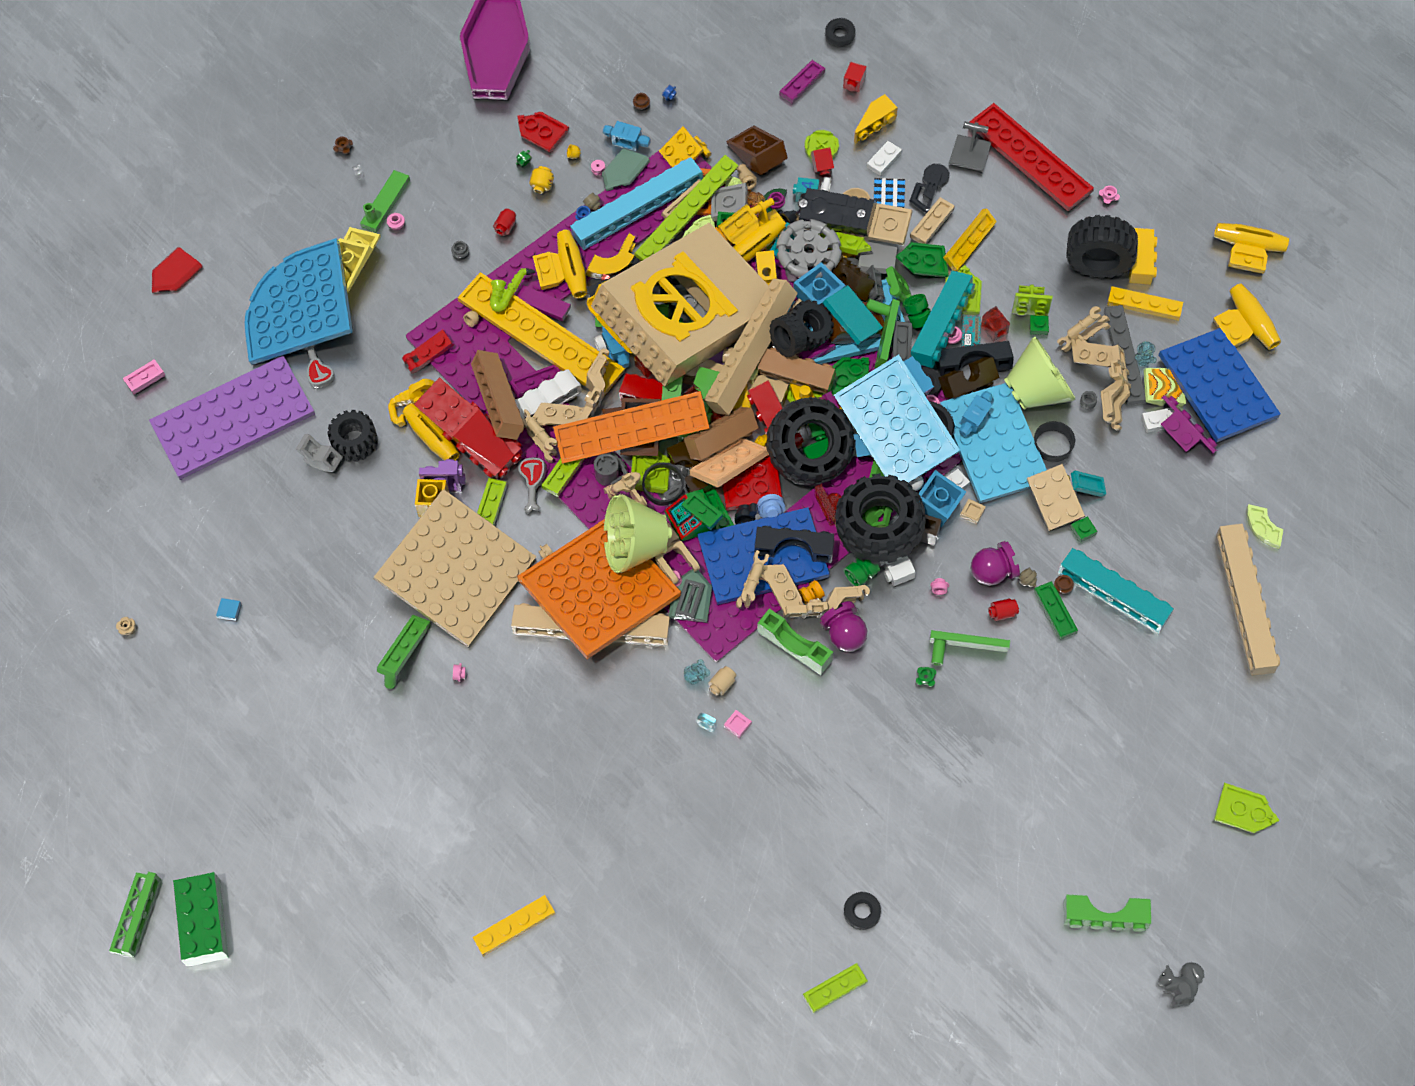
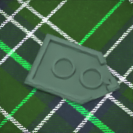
[602,148,650,191]
[669,569,712,623]

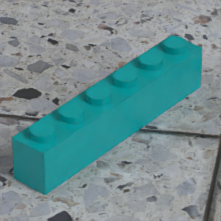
[911,270,975,368]
[1058,548,1174,634]

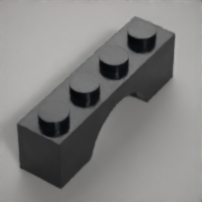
[936,341,1014,376]
[754,526,834,563]

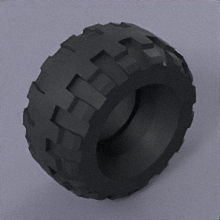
[766,397,855,486]
[835,473,925,564]

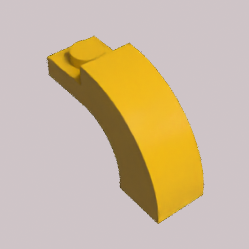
[586,233,636,279]

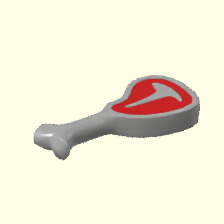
[303,345,335,388]
[519,458,546,513]

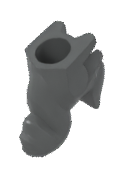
[1158,962,1204,1008]

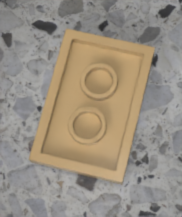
[1026,464,1085,531]

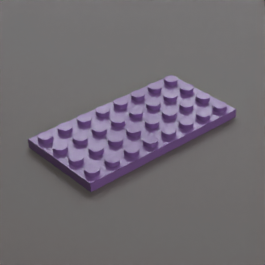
[149,356,315,480]

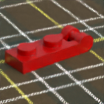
[402,329,454,374]

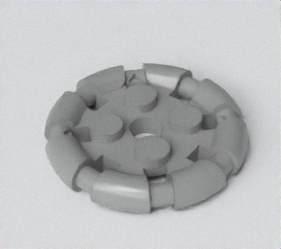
[776,219,842,279]

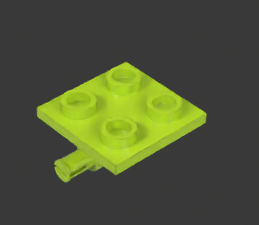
[1012,284,1053,316]

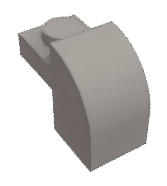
[296,434,342,472]

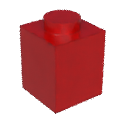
[843,62,867,93]
[811,147,834,175]

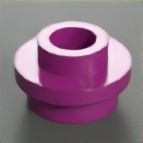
[767,192,785,209]

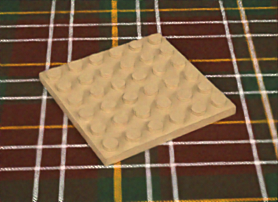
[373,489,536,647]

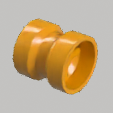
[798,580,825,605]

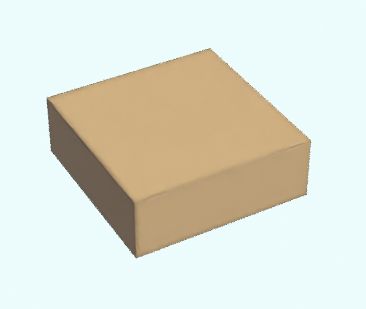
[960,499,986,524]

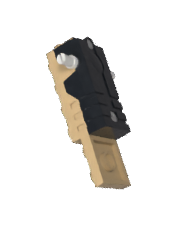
[796,177,912,245]

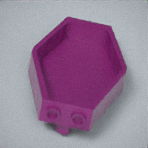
[460,0,530,100]

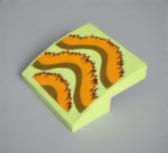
[1144,368,1186,407]

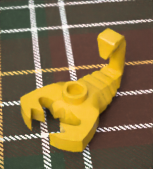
[388,379,435,427]

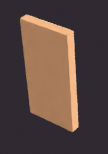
[690,438,769,487]

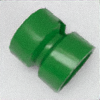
[903,294,931,328]
[843,558,880,586]

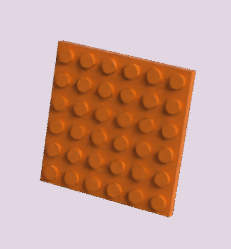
[517,519,681,659]

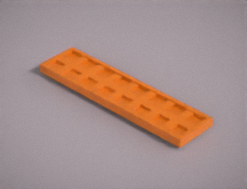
[553,391,710,464]

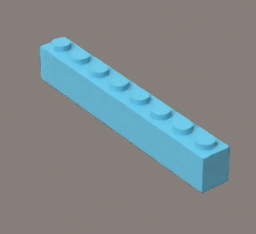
[570,157,703,250]

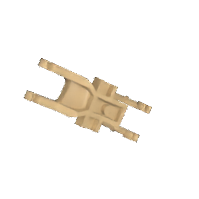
[1057,306,1131,431]
[521,349,609,463]
[603,472,700,584]
[736,550,870,619]

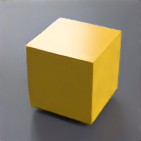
[415,479,449,517]

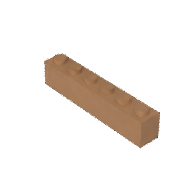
[471,350,524,440]

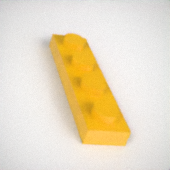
[943,208,997,271]
[1107,286,1183,321]
[472,895,555,957]

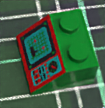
[665,489,717,541]

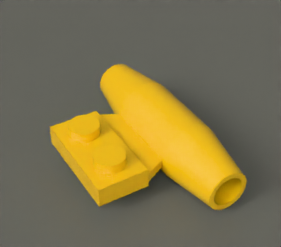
[718,204,786,262]
[1214,223,1289,274]
[533,230,587,299]
[1213,283,1281,350]
[403,403,460,461]

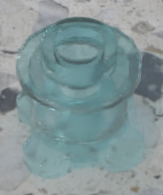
[1135,341,1157,366]
[684,659,710,685]

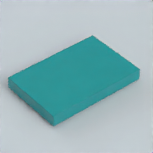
[822,285,883,345]

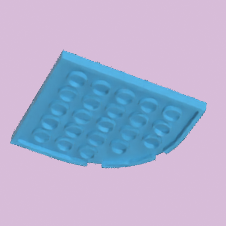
[245,238,353,365]

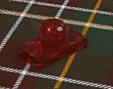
[814,484,842,526]

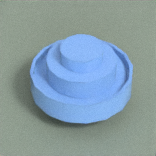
[757,494,785,518]

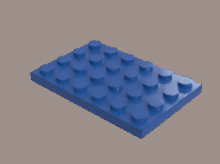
[1158,328,1281,442]
[697,507,829,605]

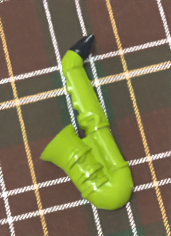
[490,268,536,312]

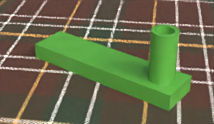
[360,170,410,233]
[866,299,900,368]
[377,615,430,689]
[929,630,1010,666]

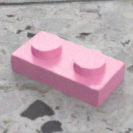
[123,359,165,394]

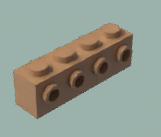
[757,348,836,394]
[683,407,758,461]

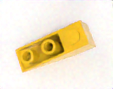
[854,94,898,144]

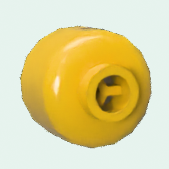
[529,166,554,194]

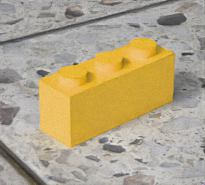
[1129,228,1157,285]

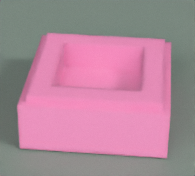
[724,710,752,738]

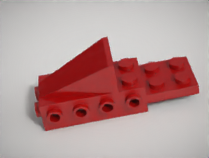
[414,377,523,480]

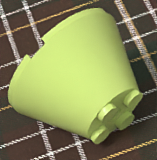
[1004,337,1076,410]
[604,494,672,573]

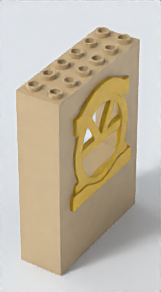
[591,222,769,387]

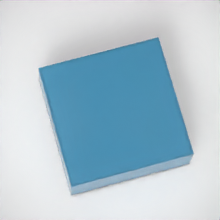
[216,598,241,621]

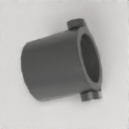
[594,453,628,486]

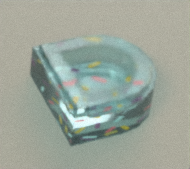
[696,713,717,732]

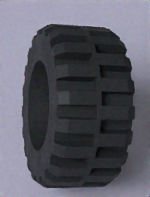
[1066,215,1138,279]

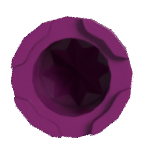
[970,541,1020,586]
[820,601,868,652]

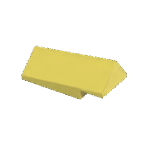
[339,227,381,293]

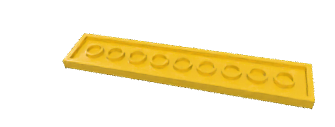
[458,272,625,396]

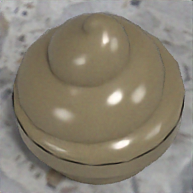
[583,193,600,211]
[1018,567,1037,587]

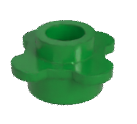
[516,150,532,167]
[916,667,936,687]

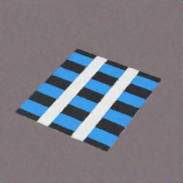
[874,178,905,208]

